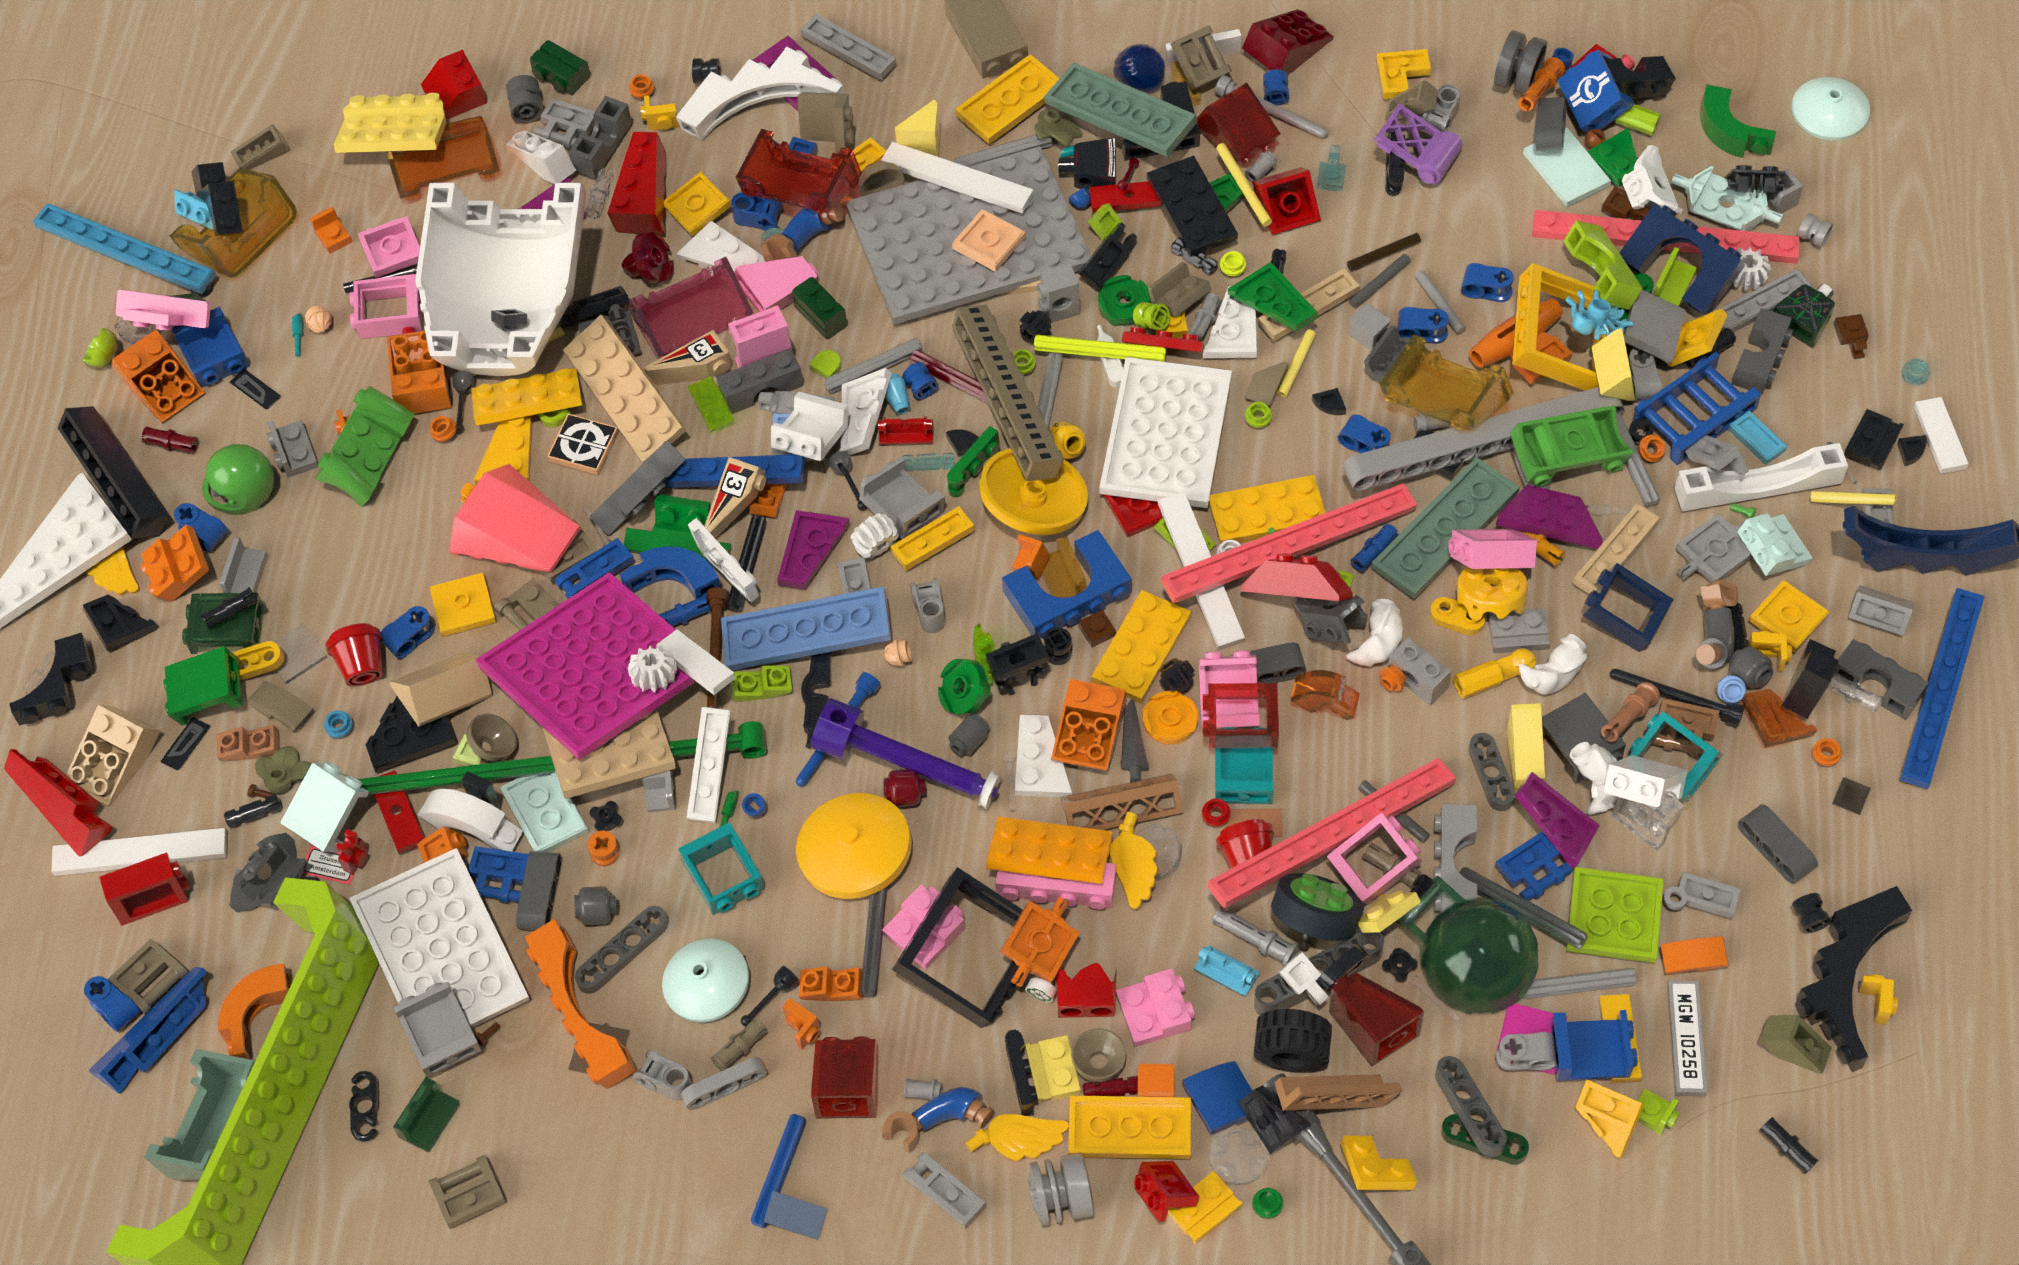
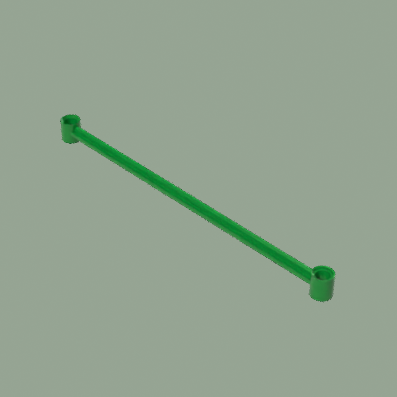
[358,721,766,795]

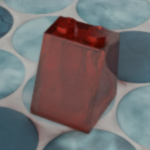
[1197,83,1281,165]
[1329,972,1424,1067]
[811,1036,877,1119]

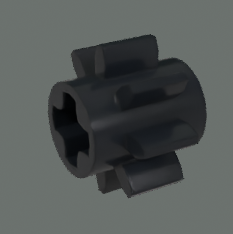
[1019,310,1052,343]
[1159,658,1195,693]

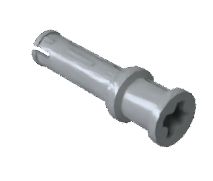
[1212,906,1300,966]

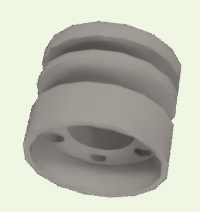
[1028,1152,1093,1226]

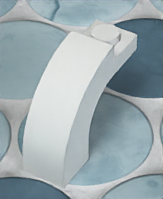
[418,789,523,851]

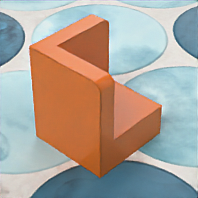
[1012,534,1050,580]
[1138,1064,1174,1097]

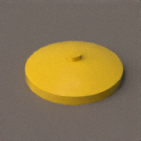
[979,448,1088,535]
[796,793,912,899]

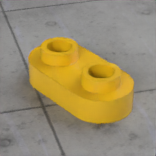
[1430,597,1485,636]
[234,641,284,679]

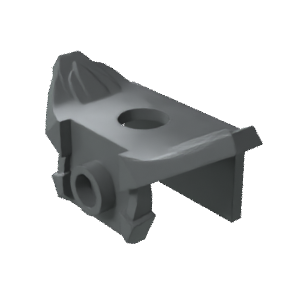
[1293,595,1368,644]
[229,833,307,912]

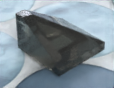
[1832,777,1871,815]

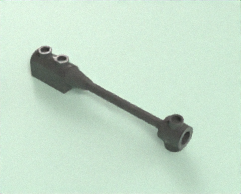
[1263,1073,1431,1265]

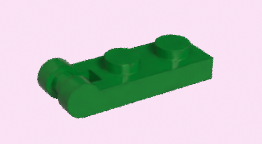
[947,426,1000,497]

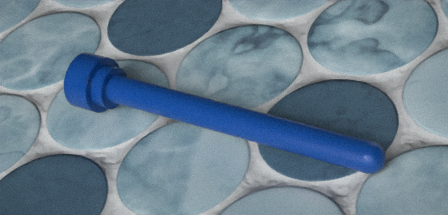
[796,672,881,787]

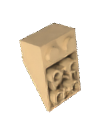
[66,705,160,806]

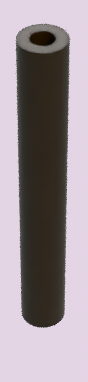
[1347,232,1421,271]

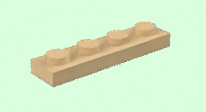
[1258,268,1360,342]
[1573,503,1660,594]

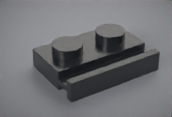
[1844,409,1904,470]

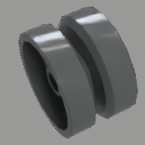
[1494,30,1548,94]

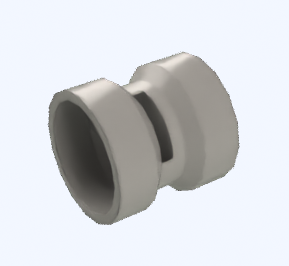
[1797,213,1833,248]

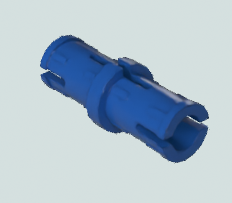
[1350,524,1399,572]
[658,595,710,626]

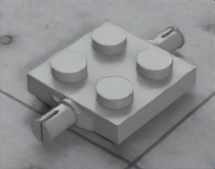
[1676,513,1753,583]

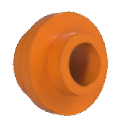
[629,74,654,99]
[430,416,457,442]
[1638,435,1665,462]
[1380,665,1406,692]
[1812,738,1842,766]

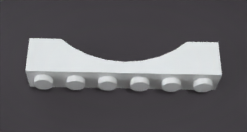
[1674,443,1848,512]

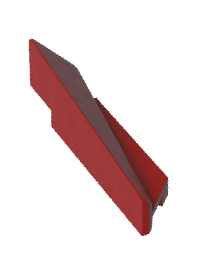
[4,749,112,857]

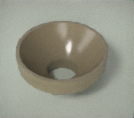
[858,161,904,196]
[466,713,517,762]
[1071,1028,1126,1082]

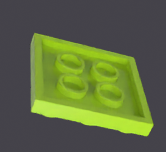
[1566,867,1663,963]

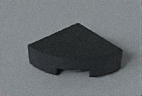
[1312,388,1346,415]
[946,429,979,457]
[1897,435,1927,466]

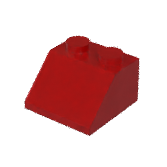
[421,49,487,120]
[1252,167,1321,235]

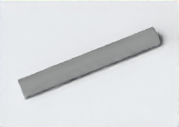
[1415,270,1466,335]

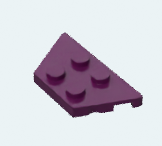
[1496,485,1603,549]

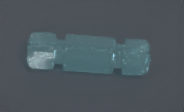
[902,453,955,471]

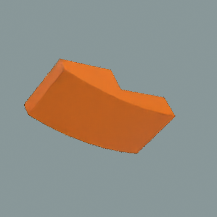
[750,484,787,518]
[1660,936,1729,975]
[799,966,862,1001]

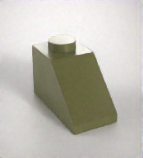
[1760,1015,1832,1073]

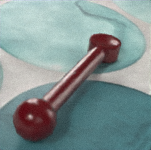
[1118,158,1139,190]

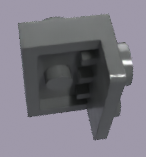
[1364,326,1425,385]

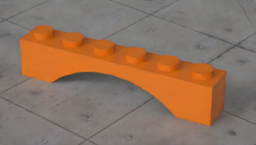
[525,919,638,1089]

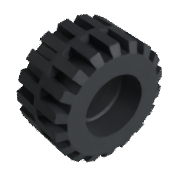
[1254,1009,1332,1072]

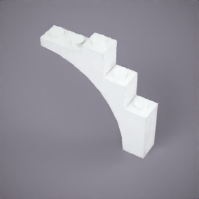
[676,47,845,141]

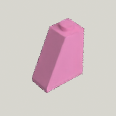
[735,256,818,312]

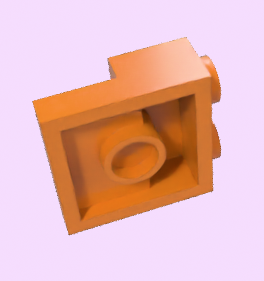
[141,525,209,602]

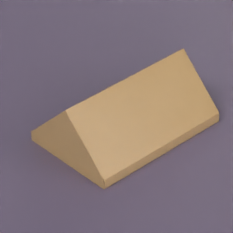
[390,652,492,726]

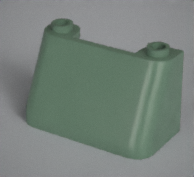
[144,1049,255,1180]

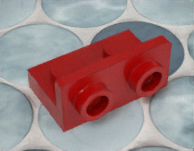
[1134,1161,1199,1222]

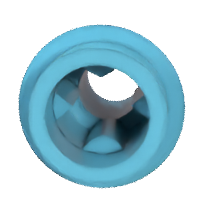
[885,373,911,415]

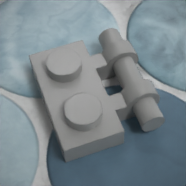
[534,98,595,149]

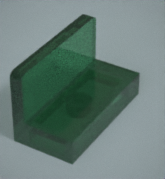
[393,1077,460,1152]

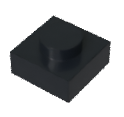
[491,309,527,329]

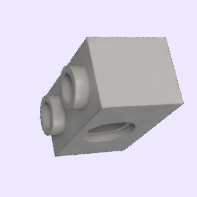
[1037,263,1080,323]
[1388,638,1451,706]

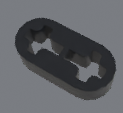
[1317,944,1369,992]

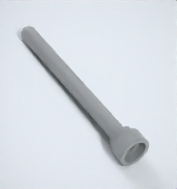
[1215,75,1328,138]

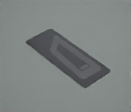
[230,369,281,409]
[161,717,210,771]

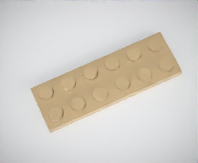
[563,315,687,463]

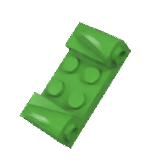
[315,386,415,506]
[1510,405,1633,487]

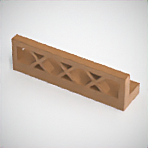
[1060,774,1183,830]
[1275,1074,1402,1111]

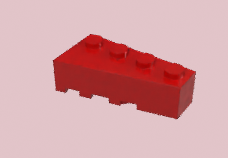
[607,132,666,234]

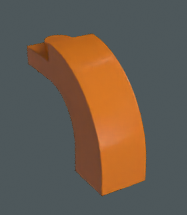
[218,963,291,1060]

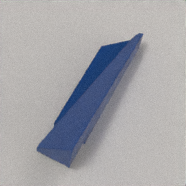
[89,967,206,1094]

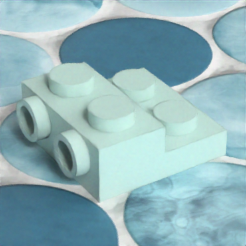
[1737,513,1813,576]

